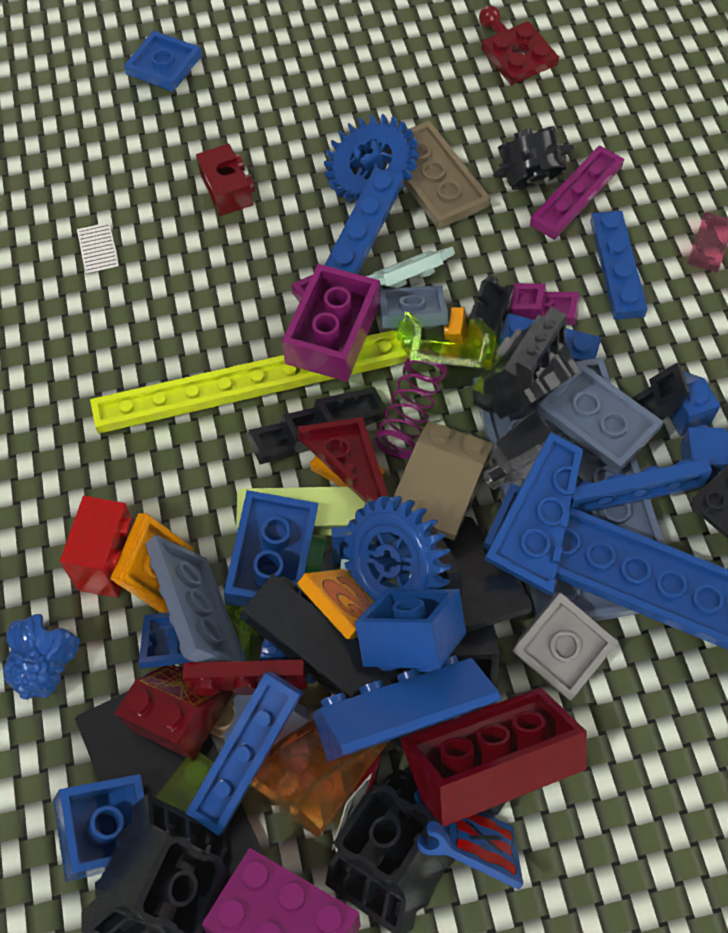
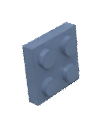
[380,285,448,331]

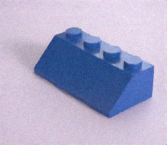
[312,655,502,762]

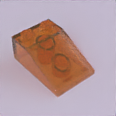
[251,720,388,838]

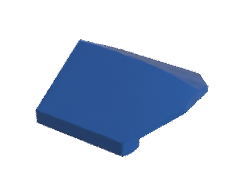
[139,612,190,669]

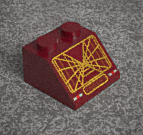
[114,665,234,761]

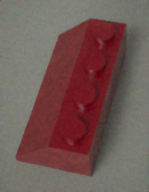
[401,687,587,827]

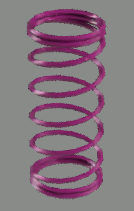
[374,353,447,459]

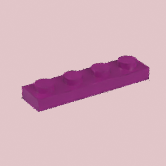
[530,145,624,240]

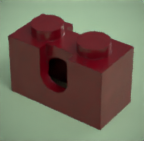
[196,143,255,217]

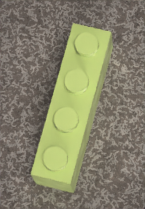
[236,486,366,544]

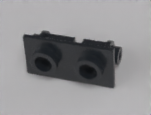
[467,276,514,343]

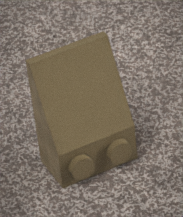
[393,421,494,540]

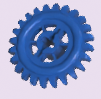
[324,114,420,203]
[343,496,452,601]

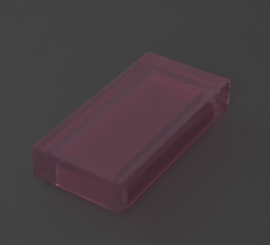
[687,212,728,273]

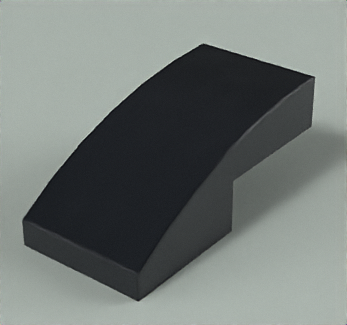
[632,363,691,420]

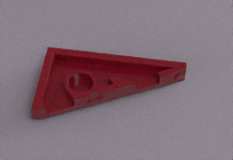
[298,417,389,503]

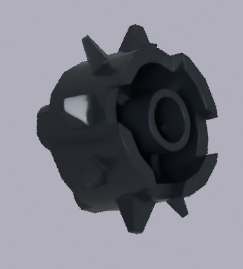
[493,126,575,190]

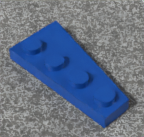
[483,432,583,596]

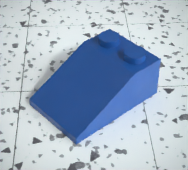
[224,490,318,610]

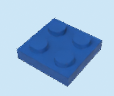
[124,30,202,92]

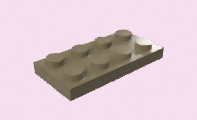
[386,120,491,229]

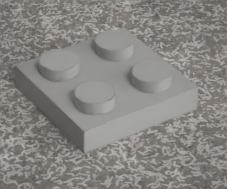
[510,592,618,701]

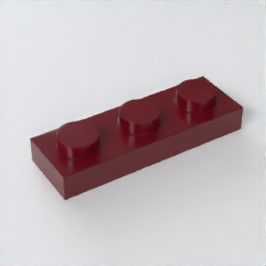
[182,659,308,696]

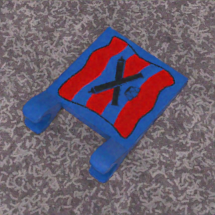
[414,791,523,890]

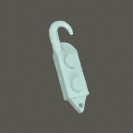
[366,246,455,288]

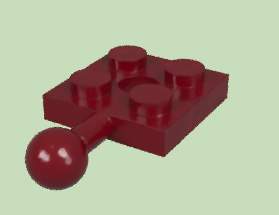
[479,5,559,86]

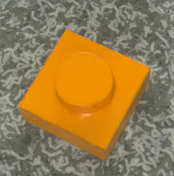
[444,307,469,353]

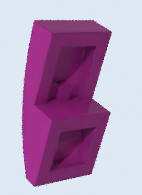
[509,283,580,325]

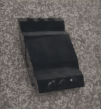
[472,307,580,420]
[325,769,455,933]
[81,794,230,933]

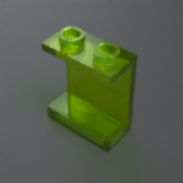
[397,312,497,369]

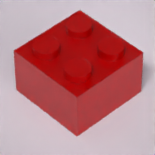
[59,495,134,598]

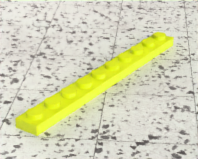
[90,327,421,434]

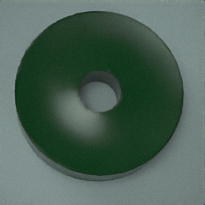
[305,534,327,573]

